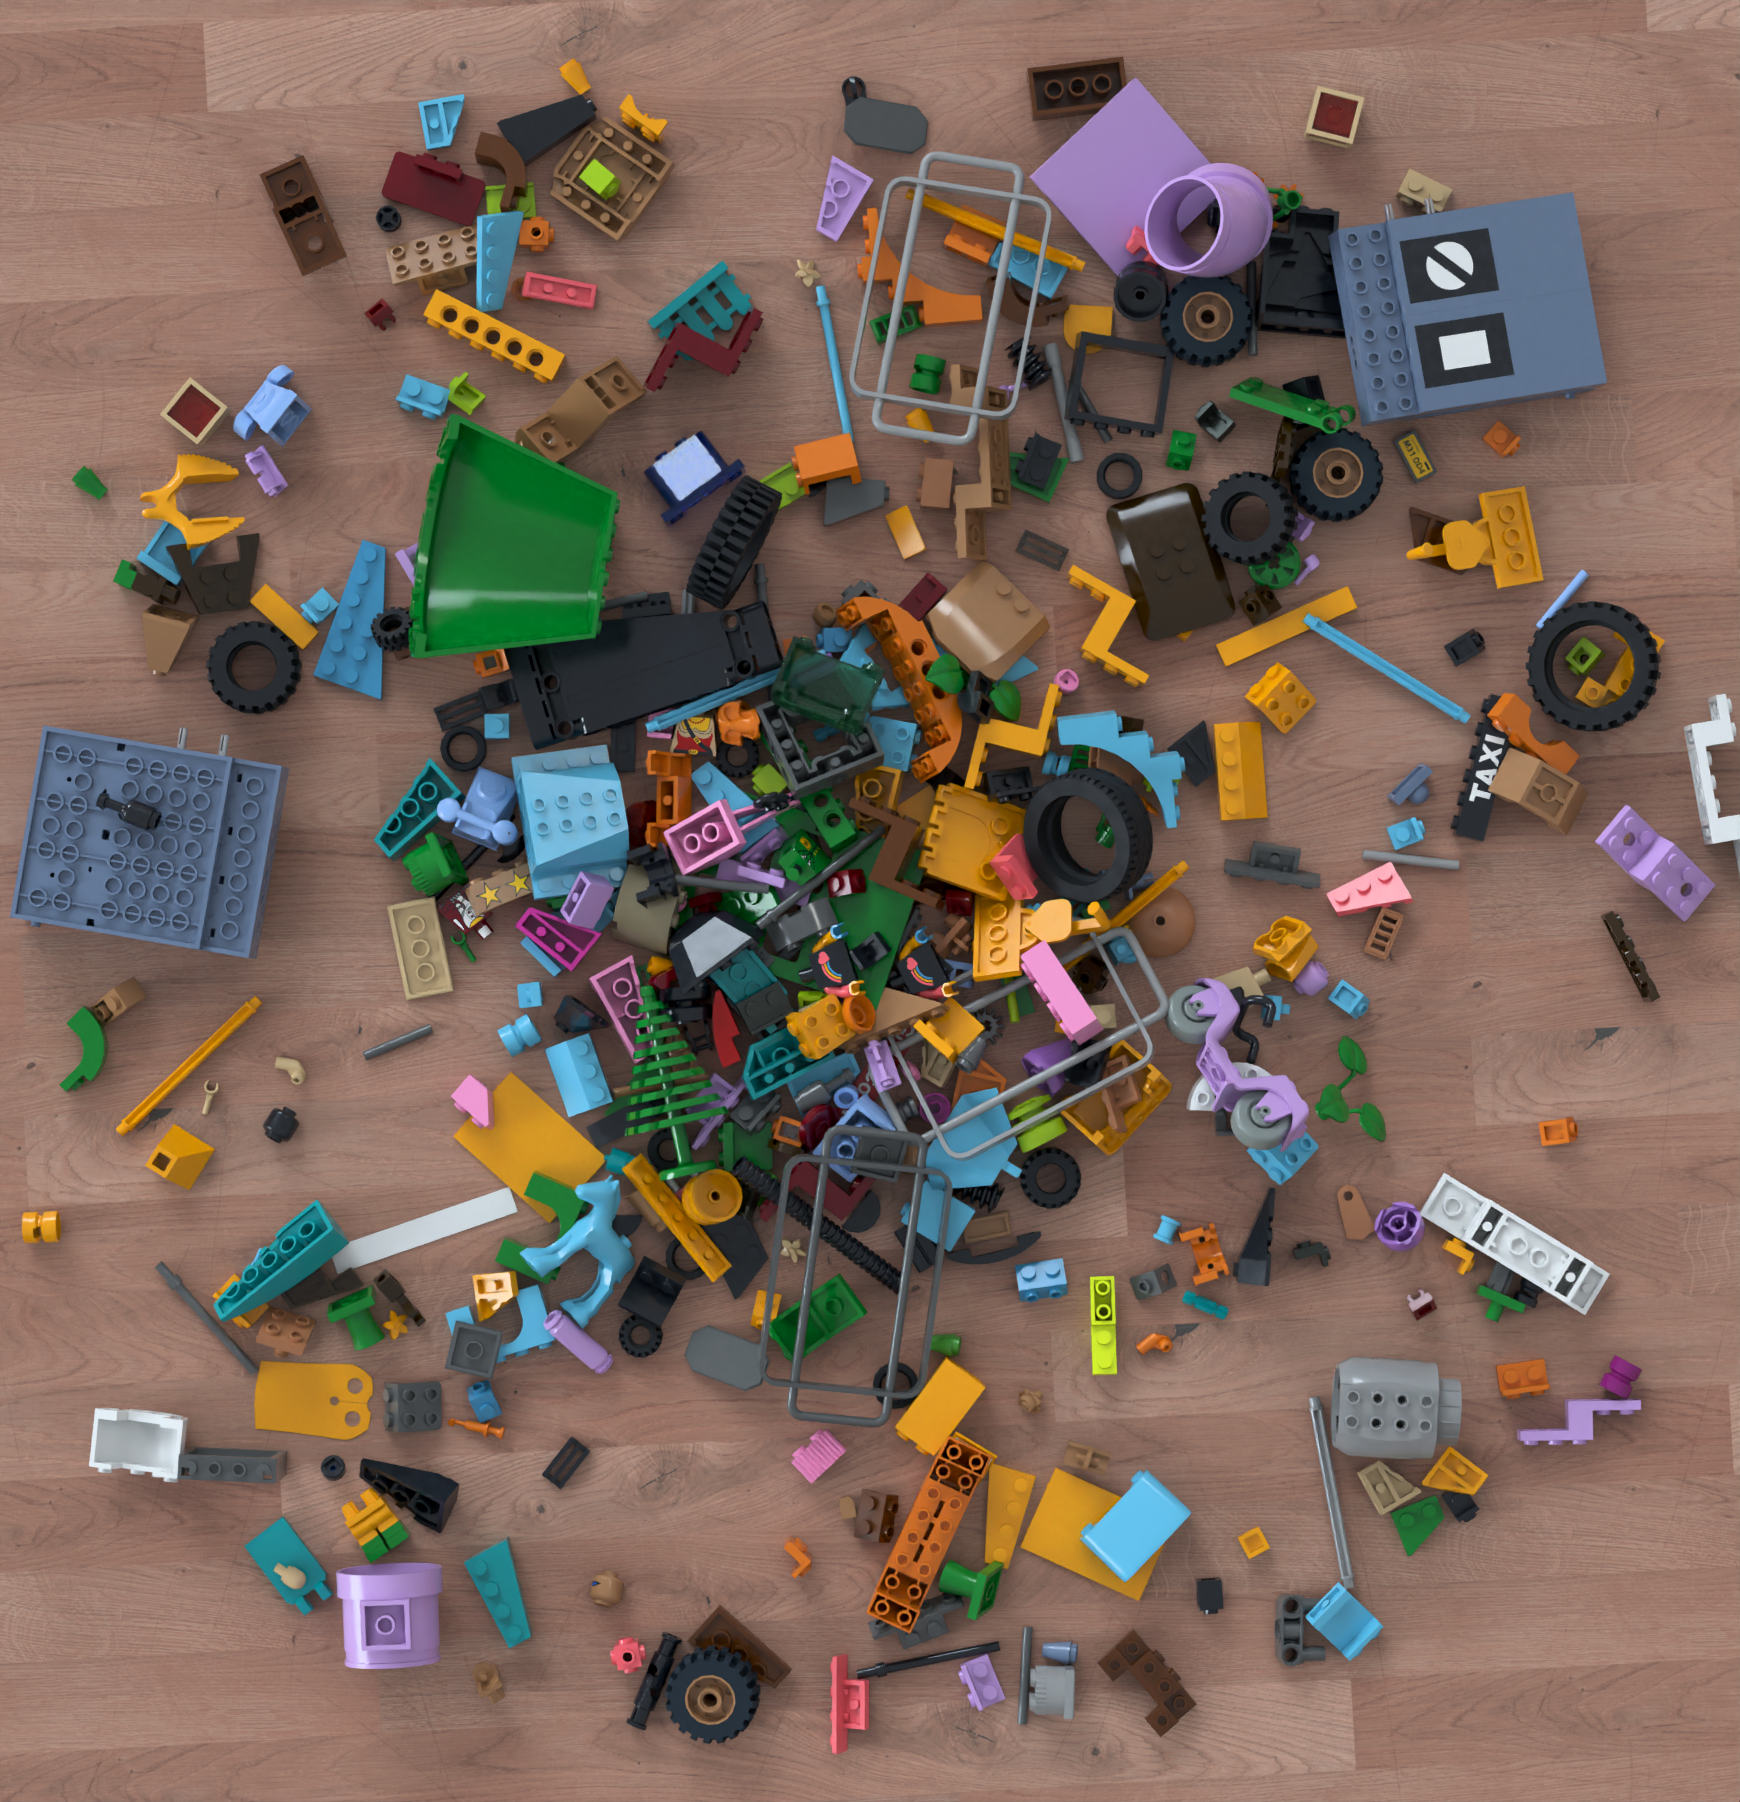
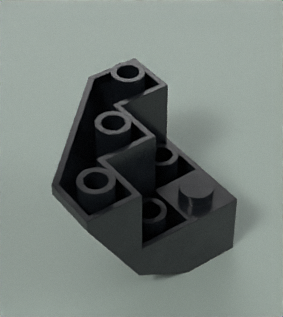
[669,910,766,994]

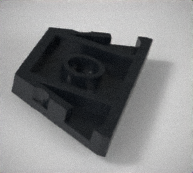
[699,1214,769,1300]

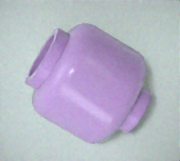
[1292,961,1329,996]

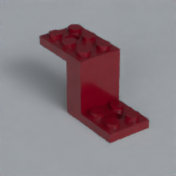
[643,307,764,392]
[759,1161,876,1222]

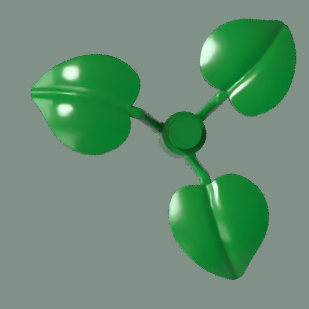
[925,654,1021,721]
[1315,1036,1386,1142]

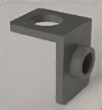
[1129,1263,1177,1300]

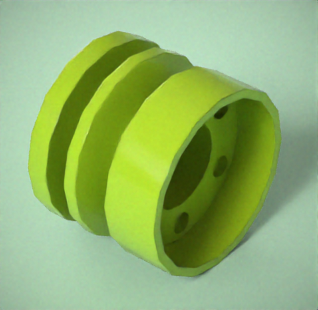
[1007,1094,1068,1153]

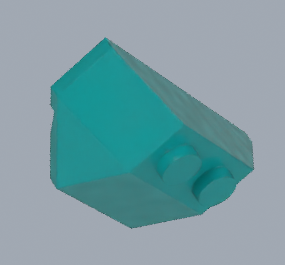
[742,1027,836,1100]

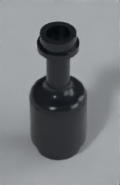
[96,793,162,831]

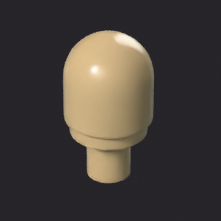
[273,1563,306,1589]

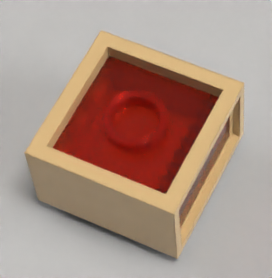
[1303,86,1364,149]
[160,377,231,448]

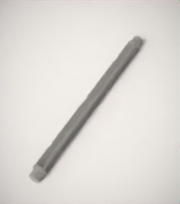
[1309,1396,1355,1589]

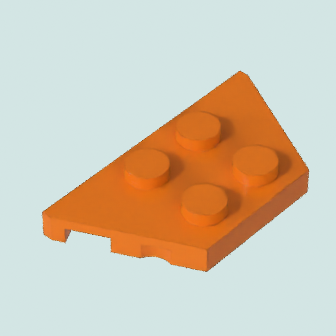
[949,1059,1007,1115]

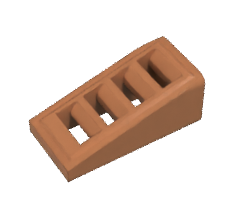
[1363,907,1405,960]

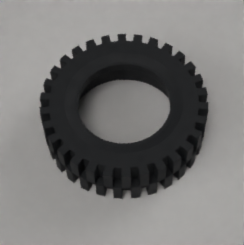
[686,475,782,610]

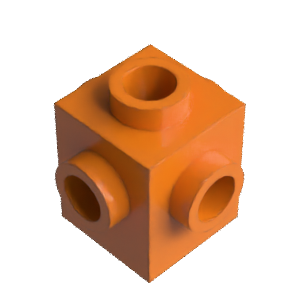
[519,217,555,252]

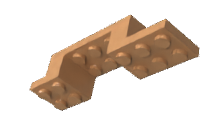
[949,364,1012,561]

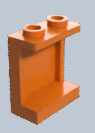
[791,433,862,495]

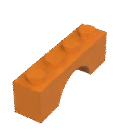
[1487,693,1580,775]

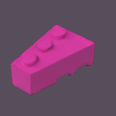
[515,907,603,972]

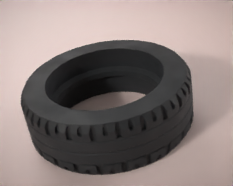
[1023,767,1153,904]

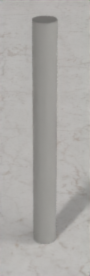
[1362,850,1459,870]

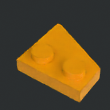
[472,1271,519,1321]
[1422,1446,1489,1496]

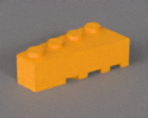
[855,766,905,839]

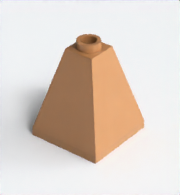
[142,604,199,676]

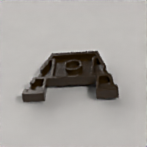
[1265,416,1297,507]
[166,533,260,615]
[280,1267,364,1309]

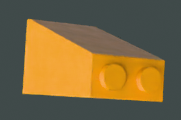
[895,1355,986,1456]

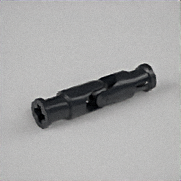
[626,1632,682,1730]

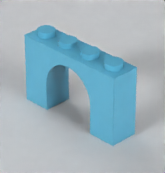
[445,1283,556,1363]

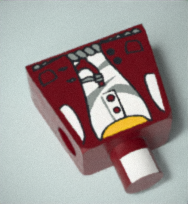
[437,880,494,940]

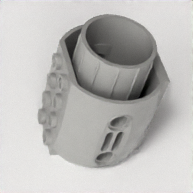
[1330,1357,1462,1459]

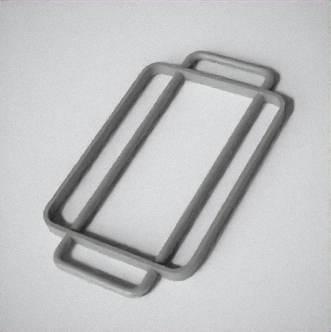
[849,151,1052,446]
[868,917,1169,1161]

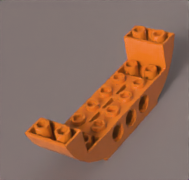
[835,597,962,784]
[866,1435,992,1633]

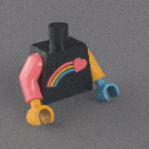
[799,922,866,998]
[889,926,959,1000]

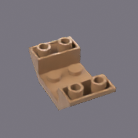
[1488,748,1588,836]

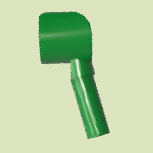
[451,930,477,963]

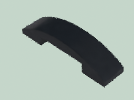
[586,1089,681,1149]
[946,1230,1041,1264]

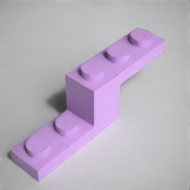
[1517,1398,1641,1445]

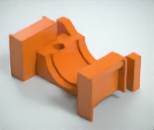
[1177,1222,1230,1286]

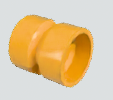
[22,1211,61,1244]

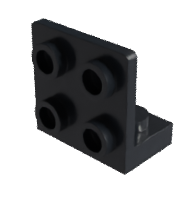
[618,1256,687,1328]

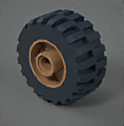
[1160,275,1253,367]
[1289,428,1383,522]
[665,1645,761,1744]

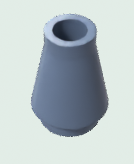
[1042,1641,1078,1665]

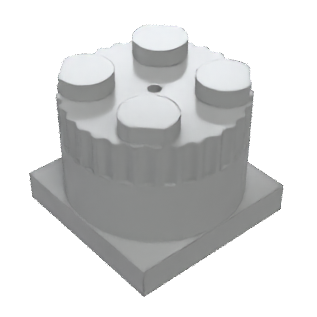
[1029,1664,1075,1719]

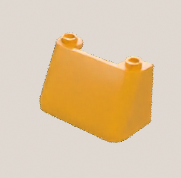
[1060,1040,1172,1156]

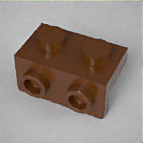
[854,1489,899,1543]

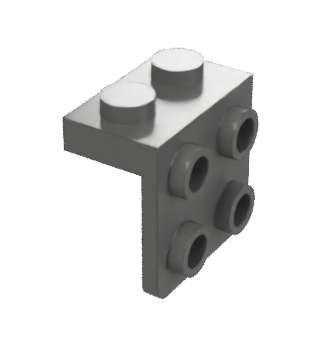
[383,1381,442,1433]

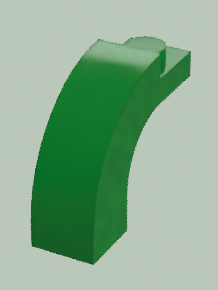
[60,1006,108,1092]

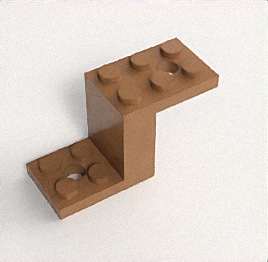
[515,356,647,463]

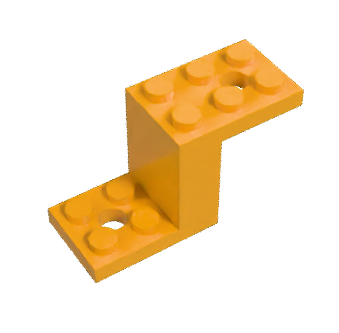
[1067,565,1149,688]
[964,683,1062,791]

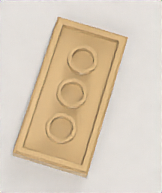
[387,896,454,1000]

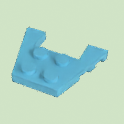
[835,624,910,711]

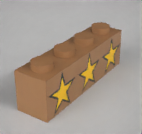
[465,859,533,917]

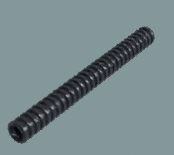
[732,1156,901,1294]

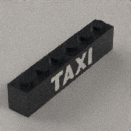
[1450,694,1509,842]

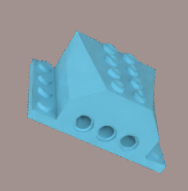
[511,744,629,900]

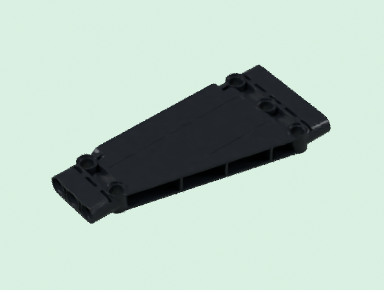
[504,600,784,750]

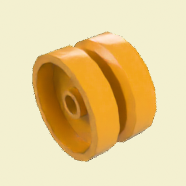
[681,1169,743,1226]

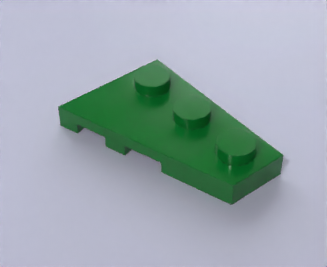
[714,884,781,924]

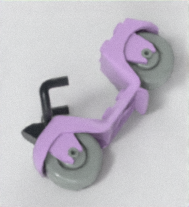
[1164,978,1309,1153]

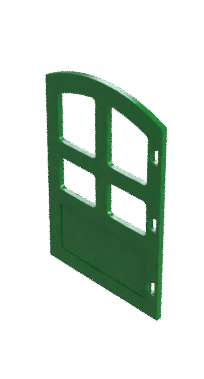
[673,792,924,1010]

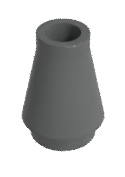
[955,1037,988,1074]

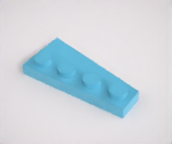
[476,210,524,312]

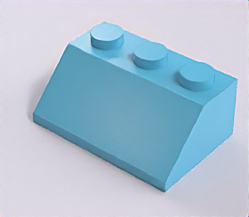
[545,1033,614,1117]

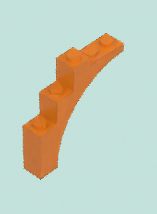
[857,208,983,327]

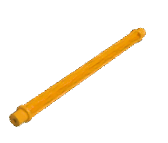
[905,188,1086,272]
[1036,860,1190,983]
[116,995,263,1136]

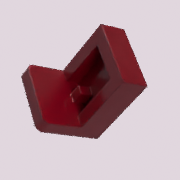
[826,869,866,898]

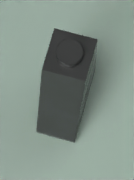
[824,477,890,527]

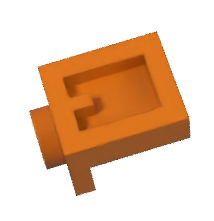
[1482,420,1522,458]
[1538,1117,1578,1146]

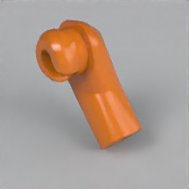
[1136,1333,1173,1355]

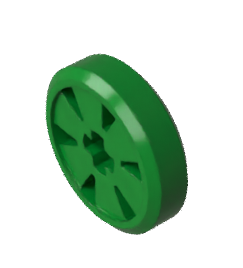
[1247,542,1301,590]

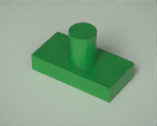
[1475,1284,1526,1322]

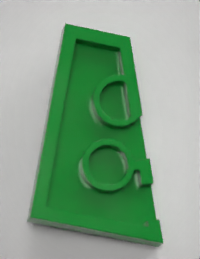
[1010,452,1069,503]

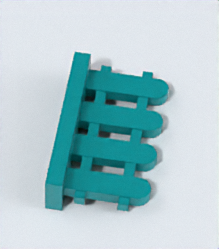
[647,260,752,361]

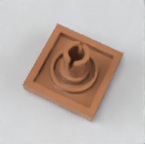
[256,1306,316,1358]

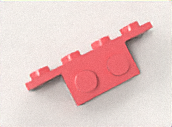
[830,1654,869,1754]

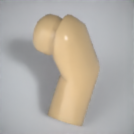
[275,1056,306,1085]

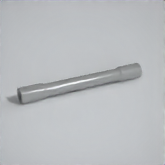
[1043,343,1084,463]

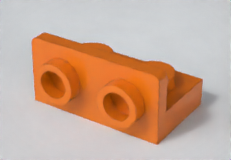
[1495,1358,1550,1399]

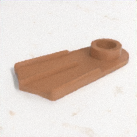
[1337,1185,1375,1240]

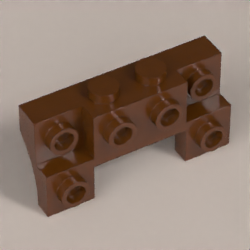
[1097,1629,1197,1737]

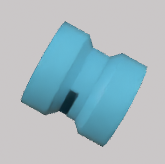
[1042,750,1071,777]

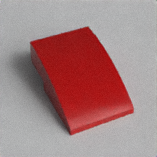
[712,990,742,1068]

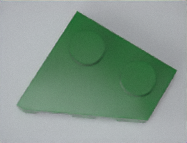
[1390,1494,1445,1556]

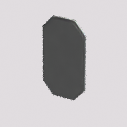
[843,97,928,154]
[685,1325,770,1391]

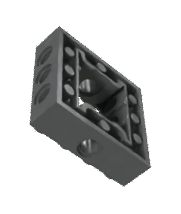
[756,675,885,801]

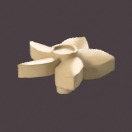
[795,259,821,287]
[780,1238,807,1263]

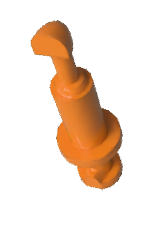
[448,1418,505,1439]

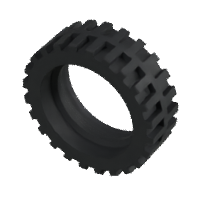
[1526,601,1661,731]

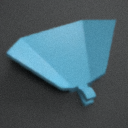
[926,1087,1022,1190]

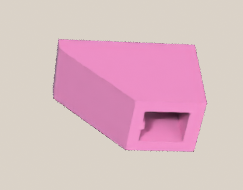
[451,1074,495,1130]

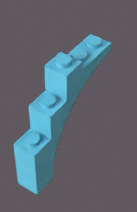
[1057,710,1185,828]

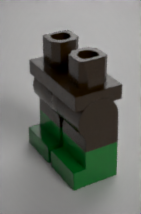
[113,559,181,605]

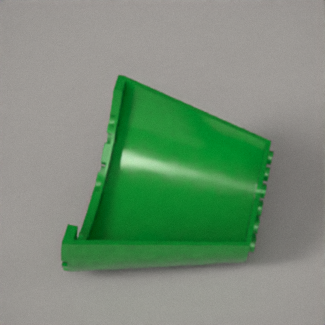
[409,414,620,658]

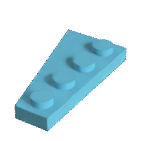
[692,761,781,854]

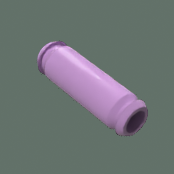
[544,1310,613,1374]

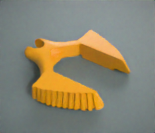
[140,454,245,550]

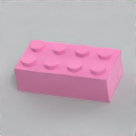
[1020,940,1104,1045]

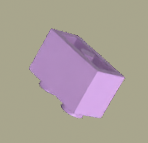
[560,871,614,929]

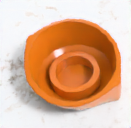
[842,995,875,1034]

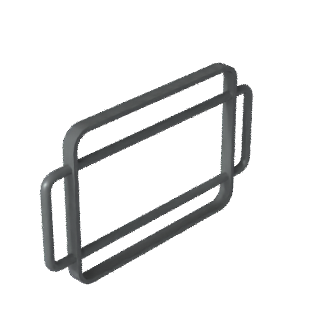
[757,1125,952,1428]

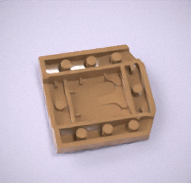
[550,116,675,242]
[925,561,1050,683]

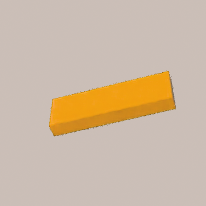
[250,583,320,650]

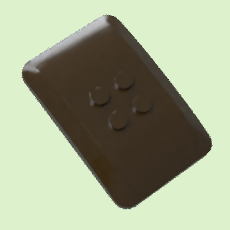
[1106,483,1236,641]

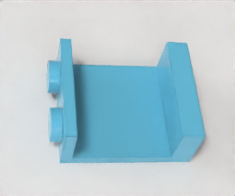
[1305,1582,1384,1661]

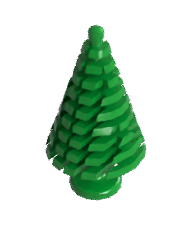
[625,985,729,1181]

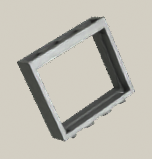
[177,1447,287,1483]

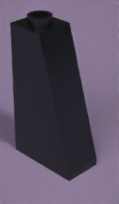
[497,95,597,167]

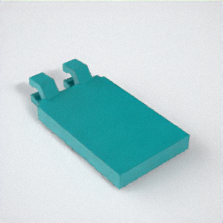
[709,948,795,1035]
[244,1516,334,1616]

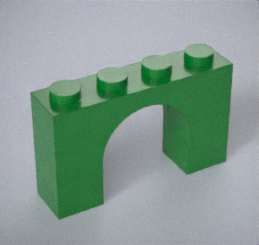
[495,1171,589,1284]

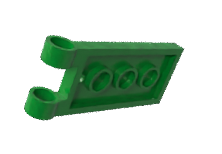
[1229,377,1356,434]

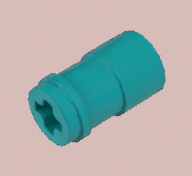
[604,1147,651,1176]

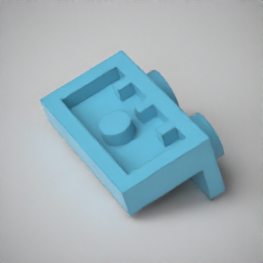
[395,374,450,420]

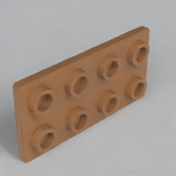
[385,224,477,296]

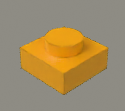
[1237,1526,1270,1559]

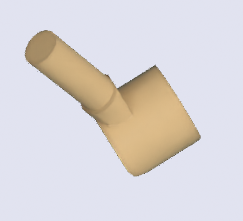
[202,1080,220,1115]

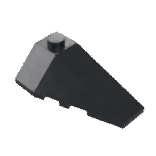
[554,995,610,1034]
[1233,1187,1275,1286]
[359,1458,459,1534]

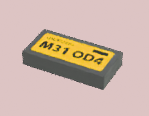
[1393,430,1437,484]

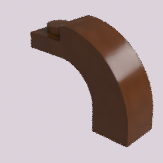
[475,132,528,213]
[986,272,1070,327]

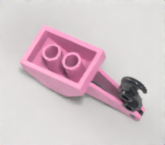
[663,792,800,876]

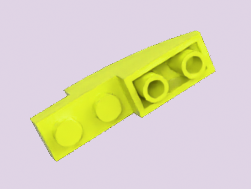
[1090,1276,1117,1376]

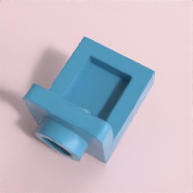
[816,628,852,653]
[467,1380,502,1423]

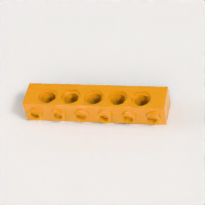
[423,289,566,384]

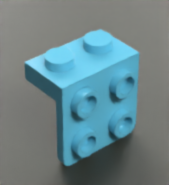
[868,716,922,773]
[1246,1131,1318,1185]

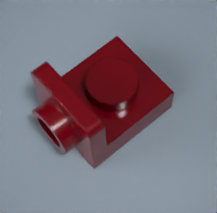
[945,889,975,916]

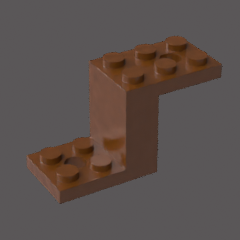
[260,155,347,276]
[848,796,945,911]

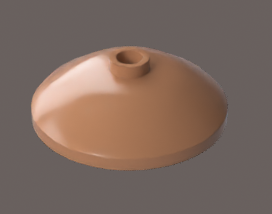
[1123,887,1195,957]

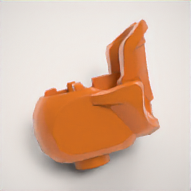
[715,699,760,746]

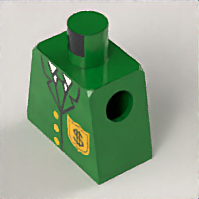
[778,828,832,886]

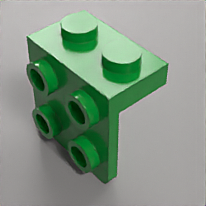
[718,1121,773,1171]

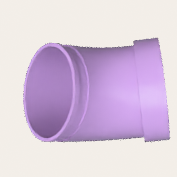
[1144,163,1273,278]

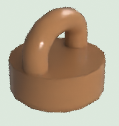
[813,602,837,628]

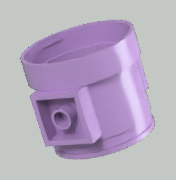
[336,1563,443,1669]

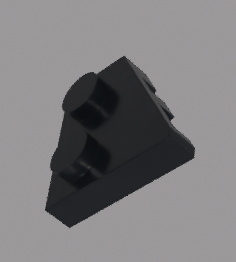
[1167,720,1216,787]

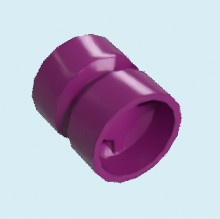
[919,1093,950,1124]
[1599,1355,1642,1400]

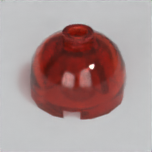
[625,800,656,848]

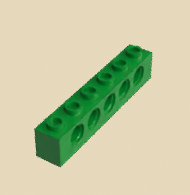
[759,727,859,854]

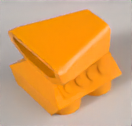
[1252,916,1319,982]

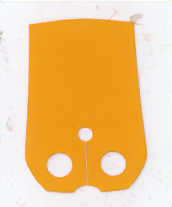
[254,1361,373,1440]

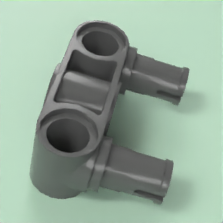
[1274,1593,1326,1666]

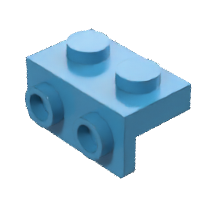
[1015,1258,1068,1302]

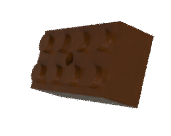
[1026,57,1127,121]

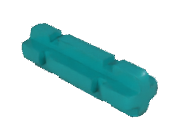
[1182,1290,1229,1320]

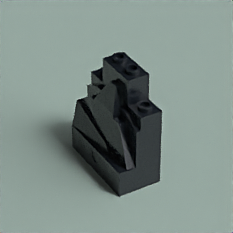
[1256,206,1346,339]

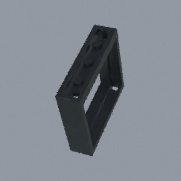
[1064,331,1174,438]

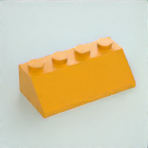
[1212,722,1268,822]

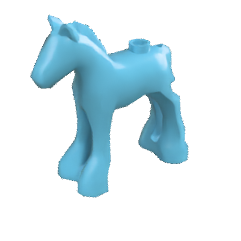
[520,1175,635,1329]

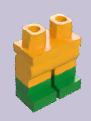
[341,1487,411,1563]

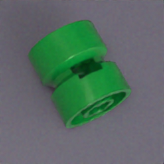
[909,354,946,395]

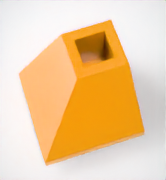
[145,1124,215,1190]

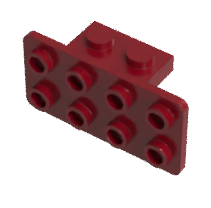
[382,151,486,226]

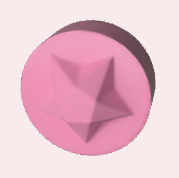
[1054,669,1079,695]

